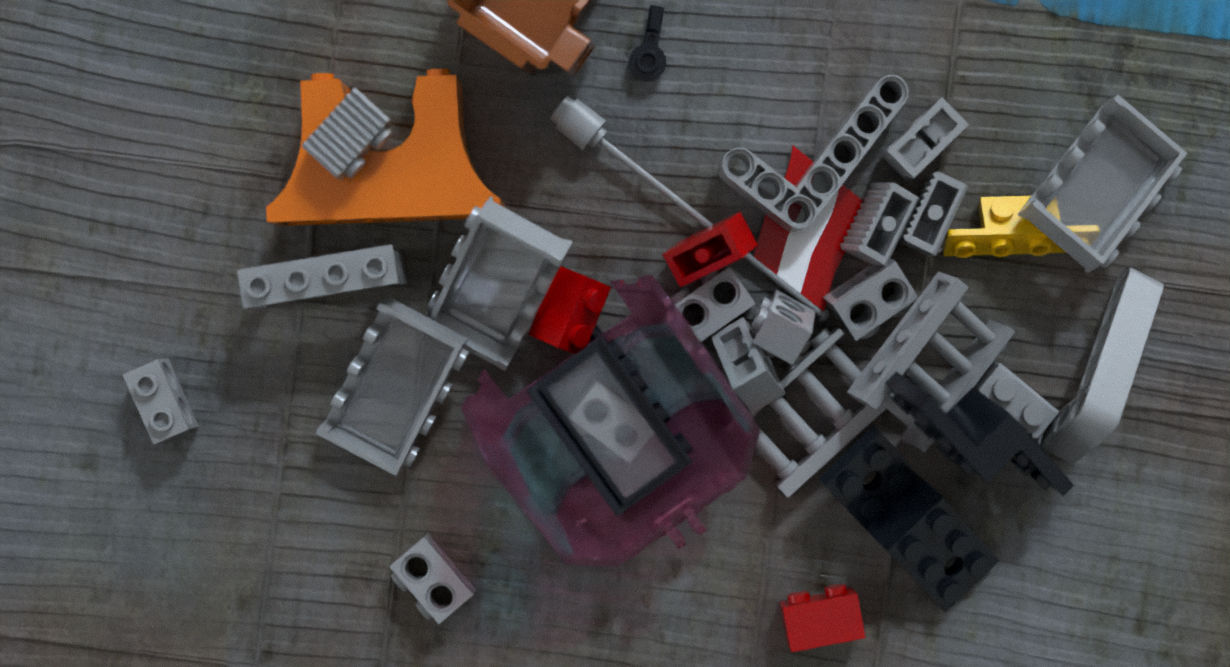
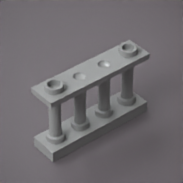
[847,272,1015,453]
[724,328,895,498]

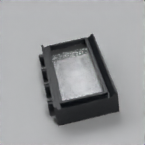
[526,336,694,517]

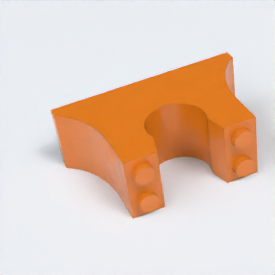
[266,69,505,226]

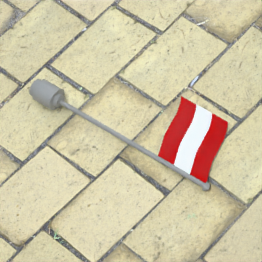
[549,96,863,322]

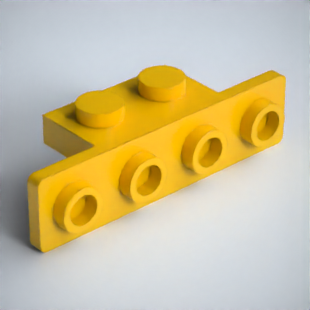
[942,196,1099,258]

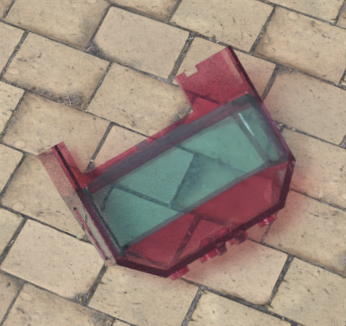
[461,275,760,567]

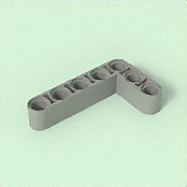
[718,75,909,232]
[1037,266,1164,464]

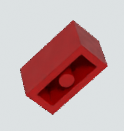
[662,212,758,287]
[528,266,611,355]
[779,584,866,652]

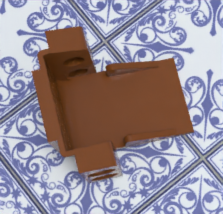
[447,0,596,77]

